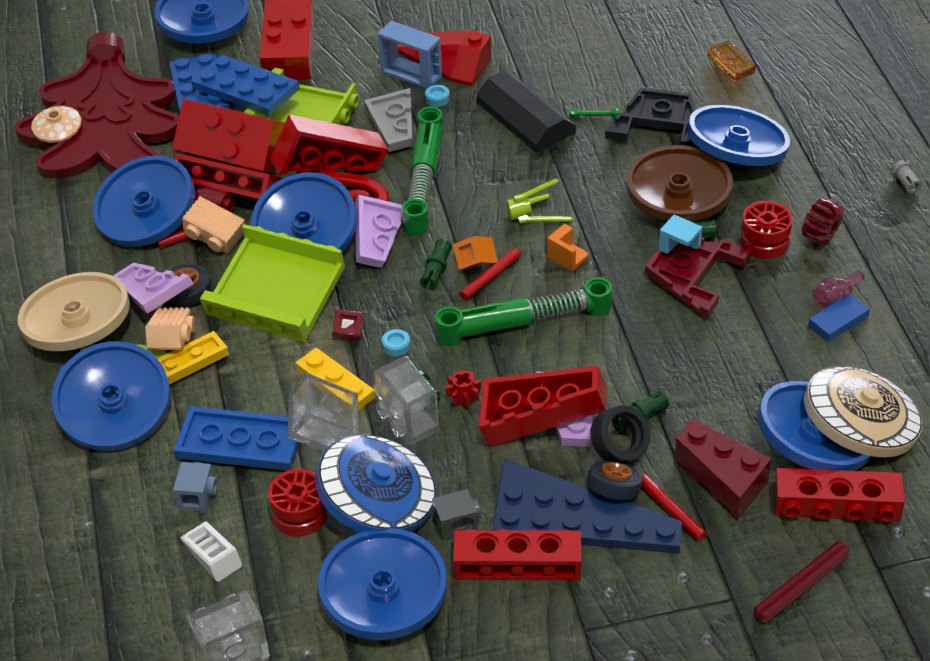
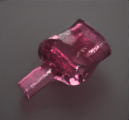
[812,270,865,306]

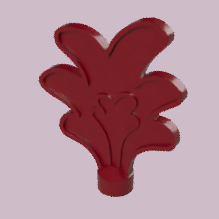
[14,32,179,179]

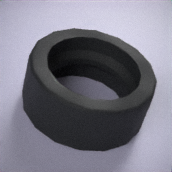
[590,405,650,463]

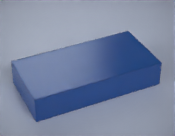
[808,294,870,342]

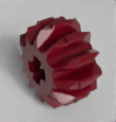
[801,198,844,245]

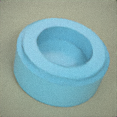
[425,85,450,107]
[382,329,411,357]

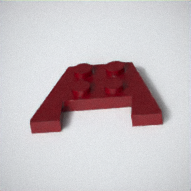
[645,237,755,318]

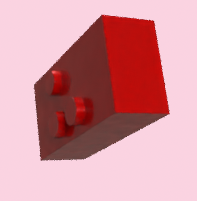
[260,0,315,80]
[172,99,285,173]

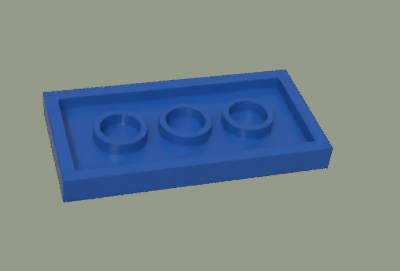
[169,54,230,111]
[191,55,300,116]
[174,406,304,471]

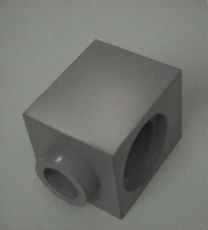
[432,489,481,541]

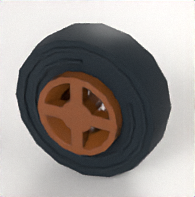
[168,264,212,306]
[587,461,643,500]

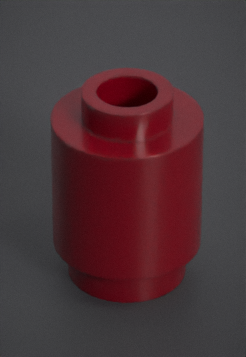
[194,186,235,213]

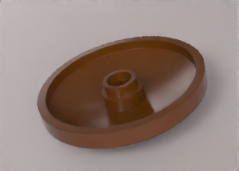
[627,145,733,221]

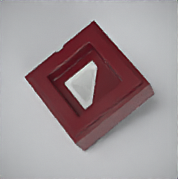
[332,309,363,341]

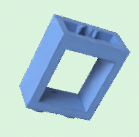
[377,21,442,89]

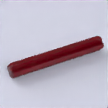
[753,541,850,623]

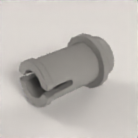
[892,160,922,193]

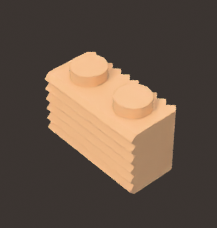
[182,196,245,255]
[145,307,195,350]

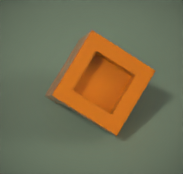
[547,224,588,271]
[453,236,498,270]

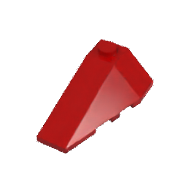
[398,30,492,87]

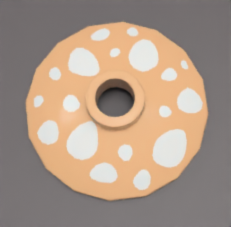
[31,106,81,143]

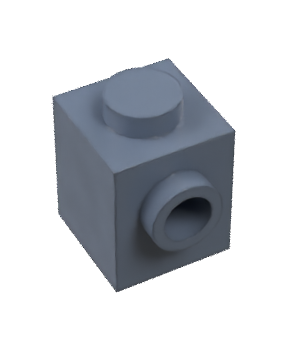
[173,462,218,511]

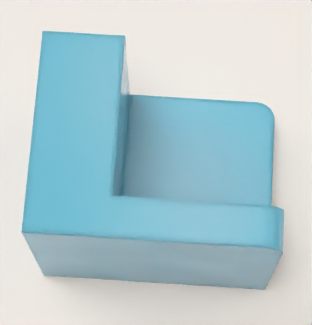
[659,215,702,254]

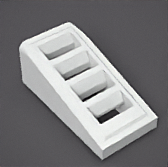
[180,521,242,582]

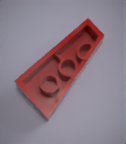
[270,115,389,175]
[479,366,607,447]

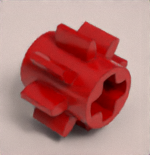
[445,371,481,406]

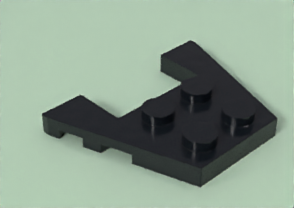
[605,87,700,149]

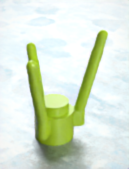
[506,179,573,224]

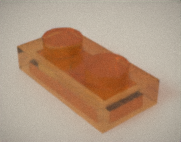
[708,40,756,81]

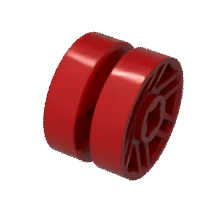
[740,201,793,259]
[268,469,328,537]

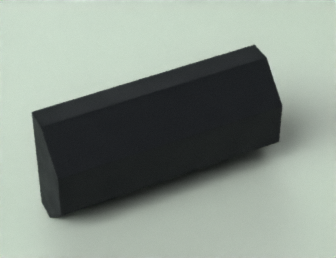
[477,70,576,153]

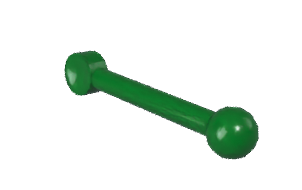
[569,108,621,118]

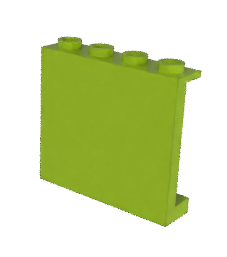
[244,68,359,126]
[200,224,345,343]

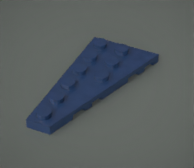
[493,459,682,554]

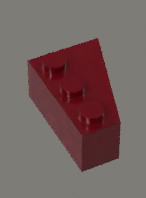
[674,419,771,521]

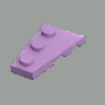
[113,263,194,314]

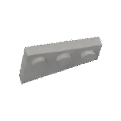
[364,88,413,152]

